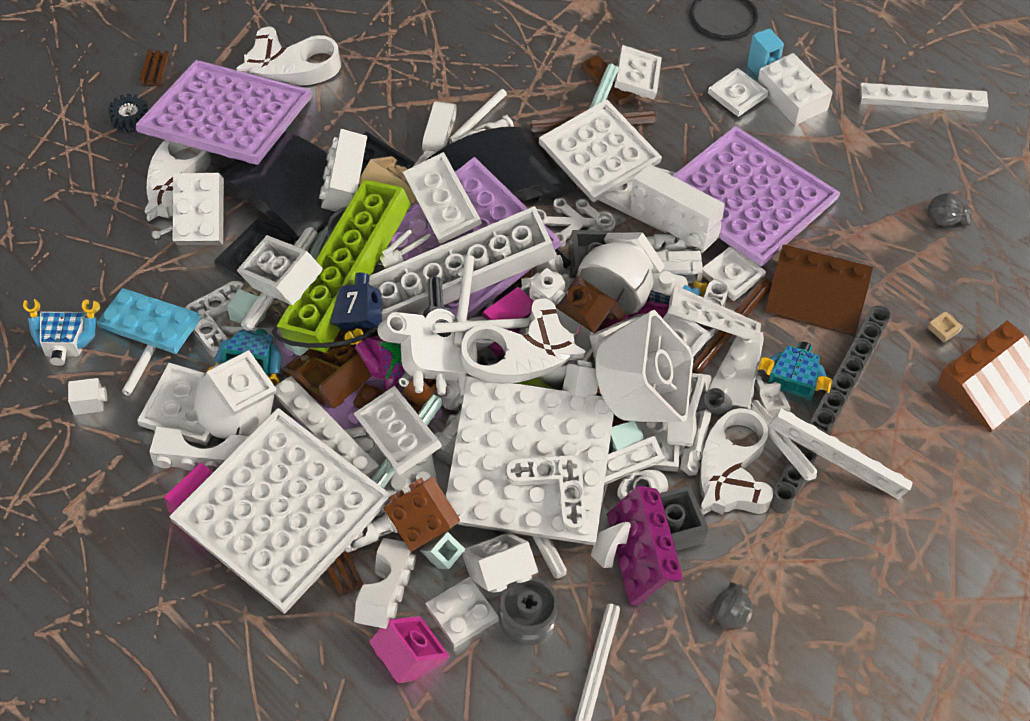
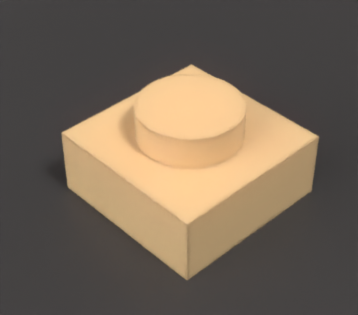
[927,311,963,343]

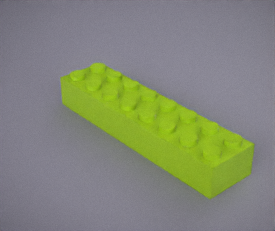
[277,180,411,353]

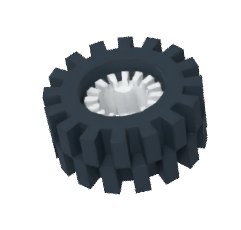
[108,94,148,133]

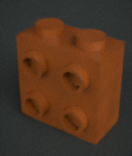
[383,476,460,552]

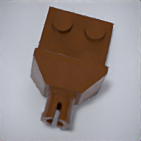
[556,275,626,333]

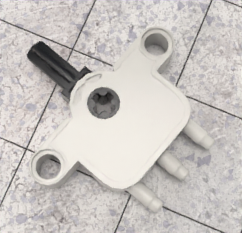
[377,277,494,397]

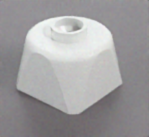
[595,310,693,422]

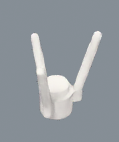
[380,230,431,269]

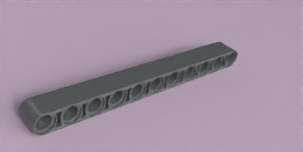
[770,305,891,514]

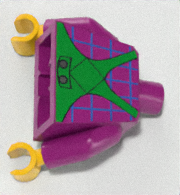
[345,328,406,391]

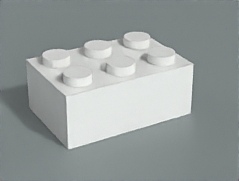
[757,53,833,126]
[319,129,367,212]
[173,173,224,246]
[237,235,323,305]
[462,532,538,593]

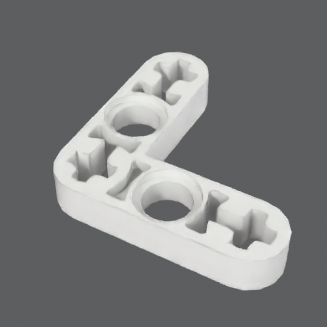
[185,281,243,357]
[507,456,586,531]

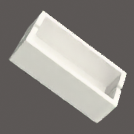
[630,164,725,251]

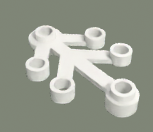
[537,198,616,248]

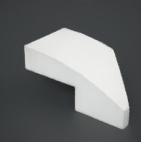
[755,375,790,417]
[591,522,631,568]

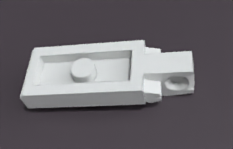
[679,409,711,476]

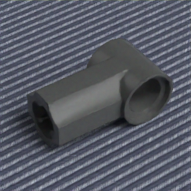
[696,388,733,416]

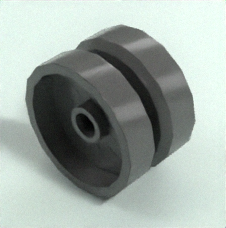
[500,577,558,645]

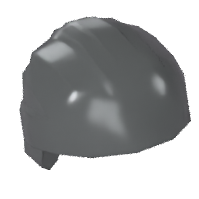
[928,193,972,226]
[713,582,753,630]

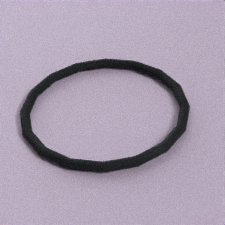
[690,0,759,39]

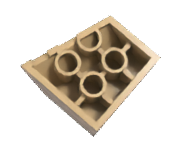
[359,156,417,206]

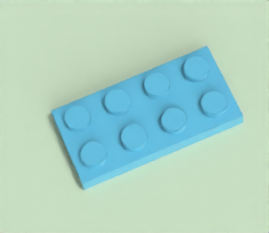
[96,288,201,354]

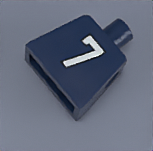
[330,272,382,331]

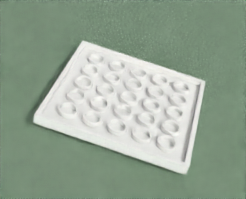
[446,377,614,545]
[169,408,391,614]

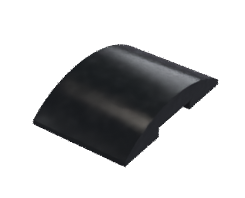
[425,127,577,202]
[218,132,360,240]

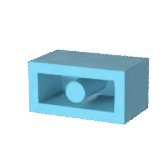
[747,28,784,77]

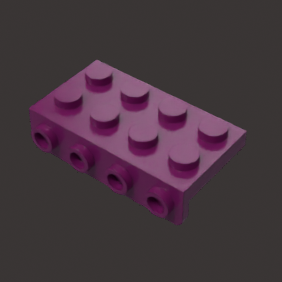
[606,486,683,606]

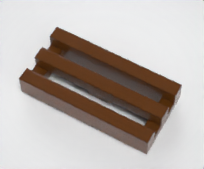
[139,50,170,86]
[326,551,363,597]

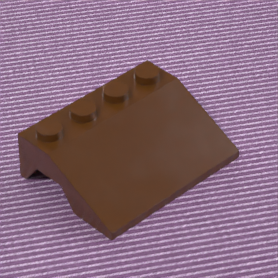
[764,244,873,336]
[281,328,393,409]

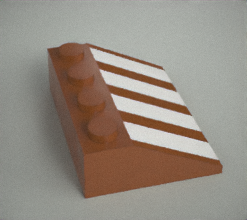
[937,320,1030,432]

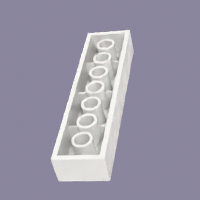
[369,206,557,327]

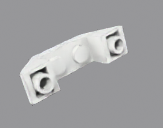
[667,373,711,447]

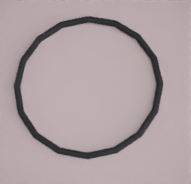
[272,322,375,348]

